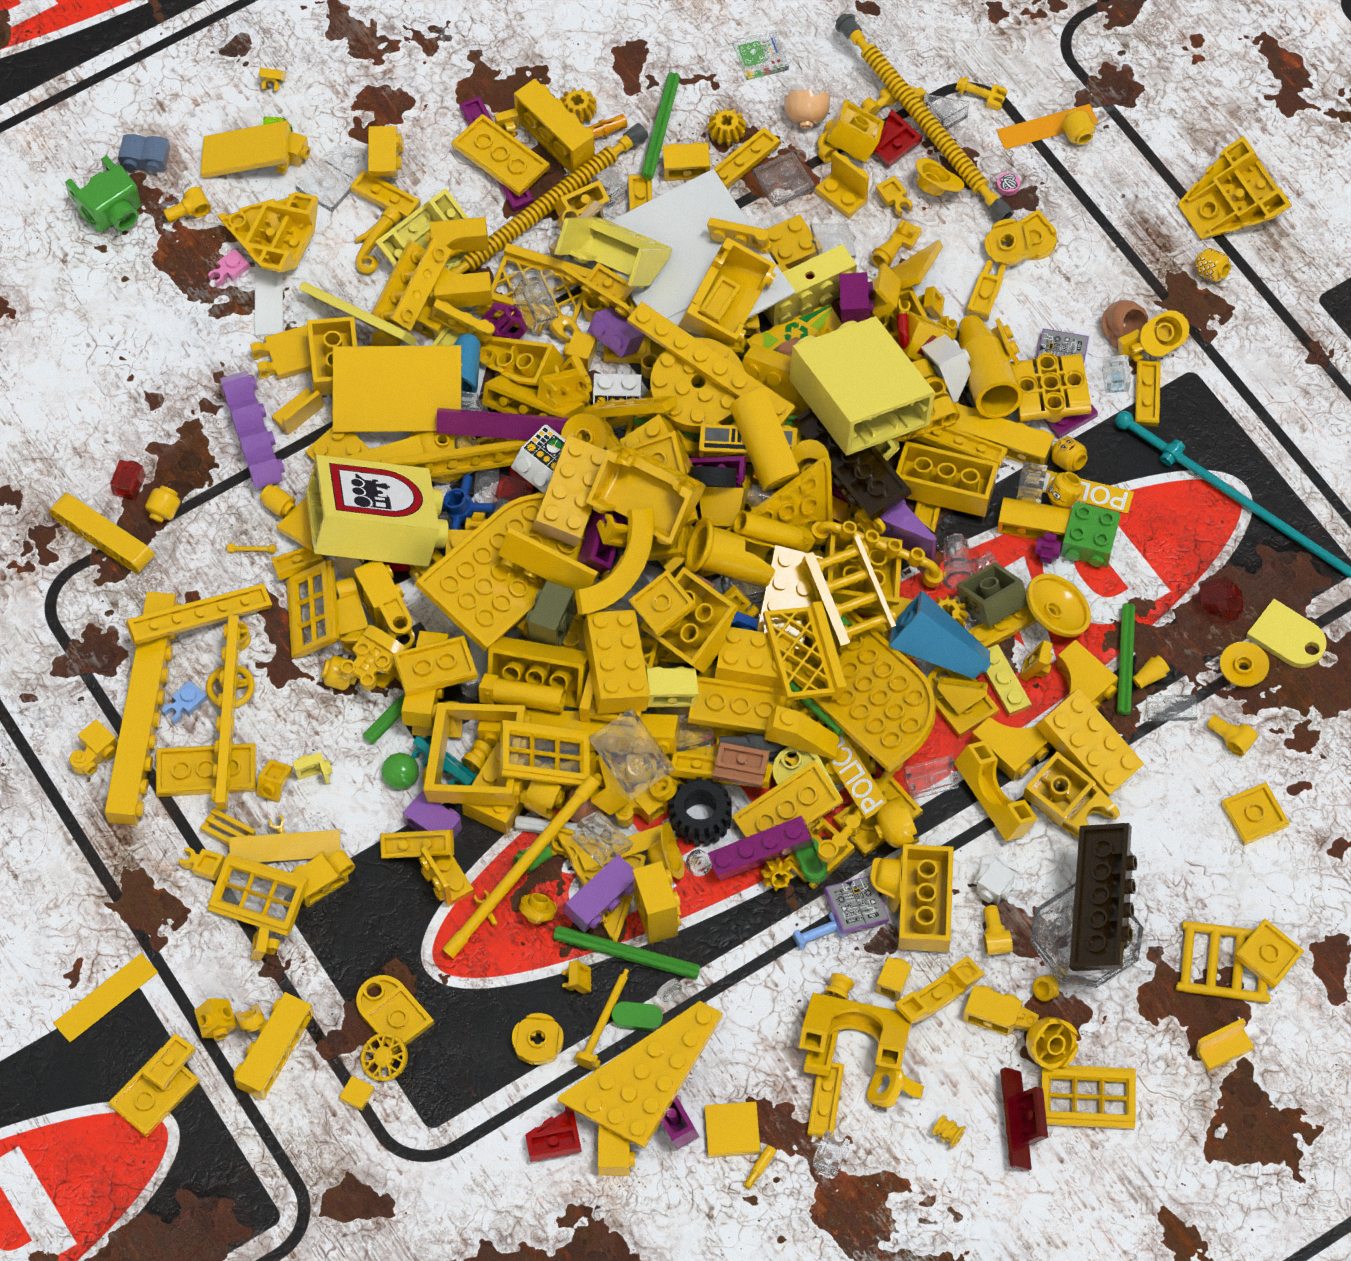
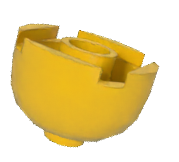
[874,796,919,848]
[1026,1017,1079,1070]

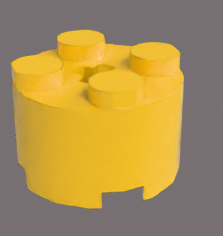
[519,763,572,821]

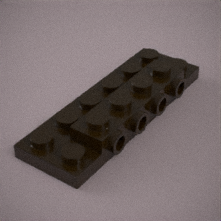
[792,408,912,521]
[1069,823,1137,971]

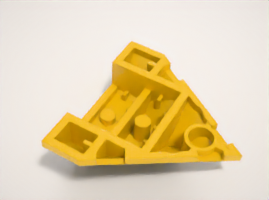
[217,192,318,273]

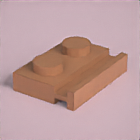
[712,742,770,788]

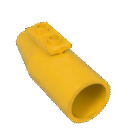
[959,315,1023,418]

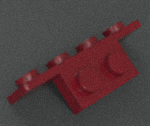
[1000,1067,1048,1171]

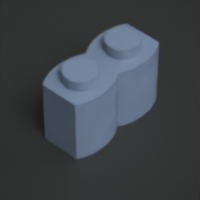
[118,134,170,173]

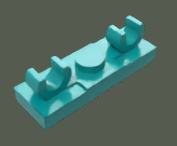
[412,736,477,785]

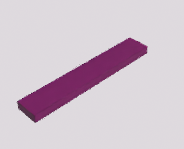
[459,96,534,212]
[436,408,569,440]

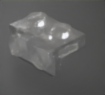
[571,811,634,868]

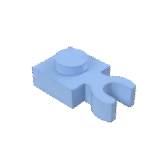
[162,680,207,724]

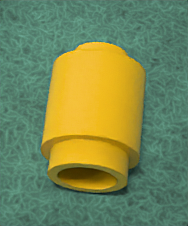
[260,484,296,518]

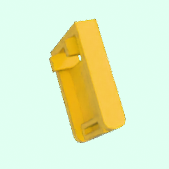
[779,817,855,889]

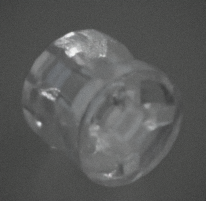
[971,551,998,573]

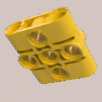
[1011,353,1091,423]
[897,358,960,442]

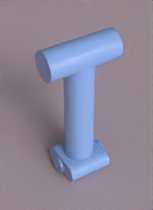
[793,912,848,950]

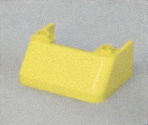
[554,217,672,288]

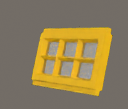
[286,560,340,659]
[500,720,590,787]
[207,853,309,936]
[1041,1065,1136,1129]

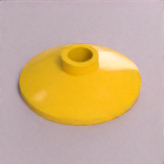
[561,413,607,449]
[1220,642,1269,687]

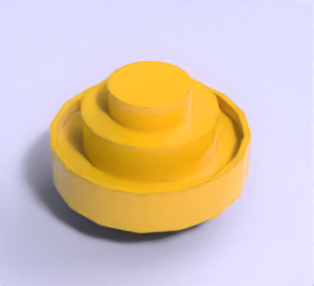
[519,893,557,924]

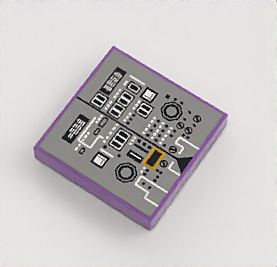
[1037,328,1089,369]
[824,876,889,935]

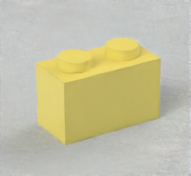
[646,667,699,707]

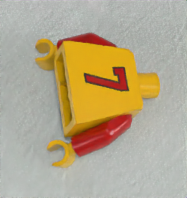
[894,299,957,362]

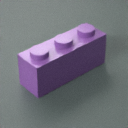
[563,854,634,933]

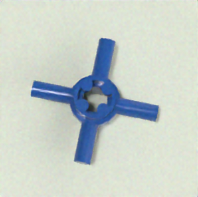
[441,475,496,530]

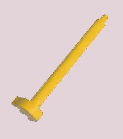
[574,969,629,1071]

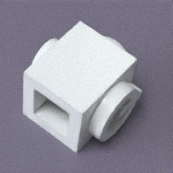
[973,859,1016,905]

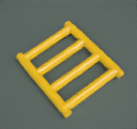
[1176,921,1271,1003]

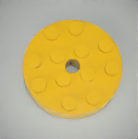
[650,338,745,433]

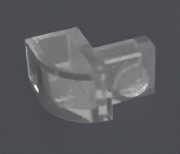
[1017,462,1048,504]

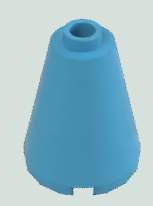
[453,333,481,401]

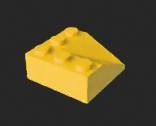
[823,531,903,608]
[639,567,738,674]

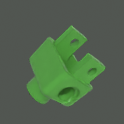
[65,155,141,232]

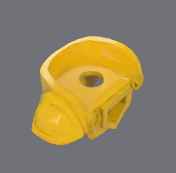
[339,625,408,691]

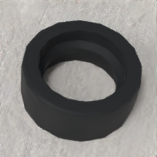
[690,466,737,488]

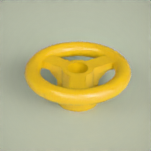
[206,665,255,708]

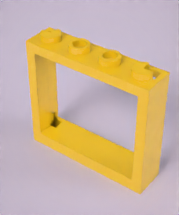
[423,703,532,806]

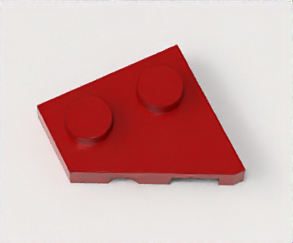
[873,110,922,167]
[525,1107,582,1162]

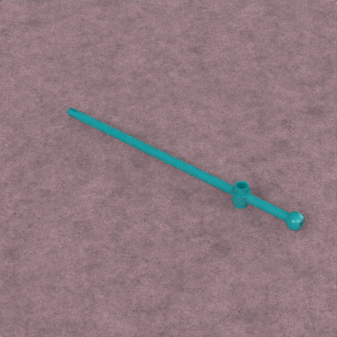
[1115,411,1351,577]

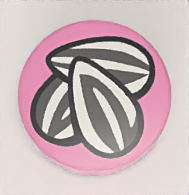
[997,172,1020,196]

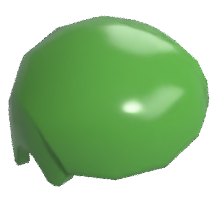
[382,752,419,791]

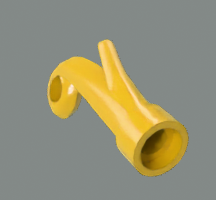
[355,206,402,274]

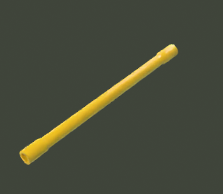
[442,775,600,959]

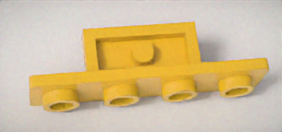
[560,263,635,318]

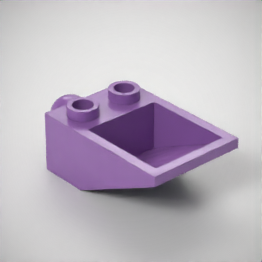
[879,500,937,562]

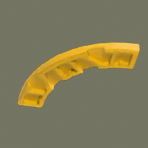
[575,507,654,615]

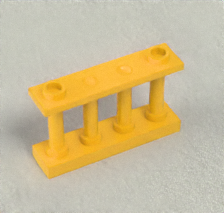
[371,238,452,331]
[802,535,897,651]

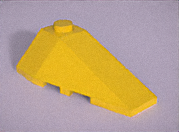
[480,336,564,386]

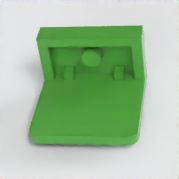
[1061,502,1121,568]

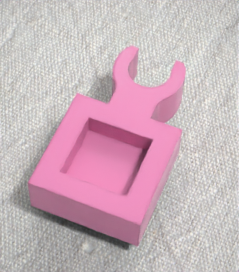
[208,248,251,287]

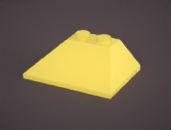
[375,188,469,270]

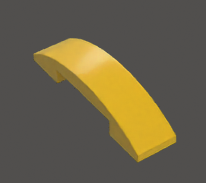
[894,956,985,1024]

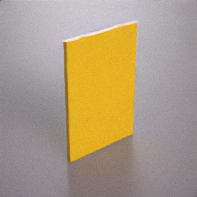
[332,345,462,432]

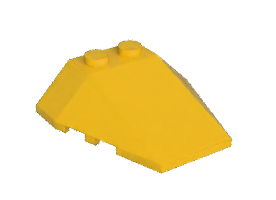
[1177,136,1292,240]

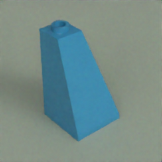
[889,590,991,679]

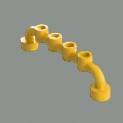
[817,86,929,163]
[810,521,943,588]
[817,762,904,862]

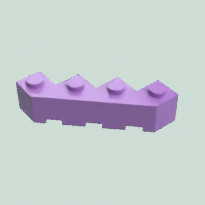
[220,370,285,489]

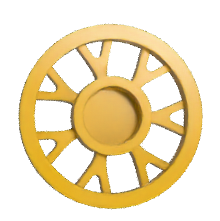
[361,1033,408,1082]

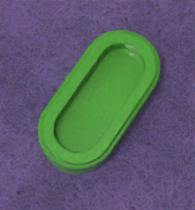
[794,838,828,883]
[612,1001,663,1032]

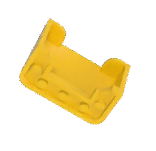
[678,237,777,345]
[586,445,706,545]

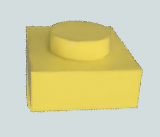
[292,752,333,784]

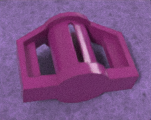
[480,302,528,339]

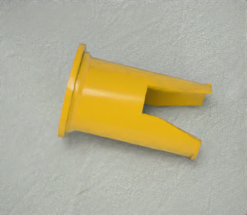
[685,518,776,588]

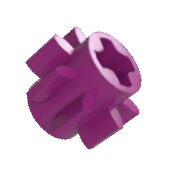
[1035,532,1062,564]

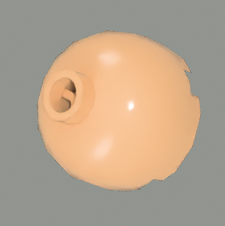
[784,90,830,129]

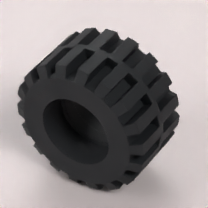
[669,777,732,846]

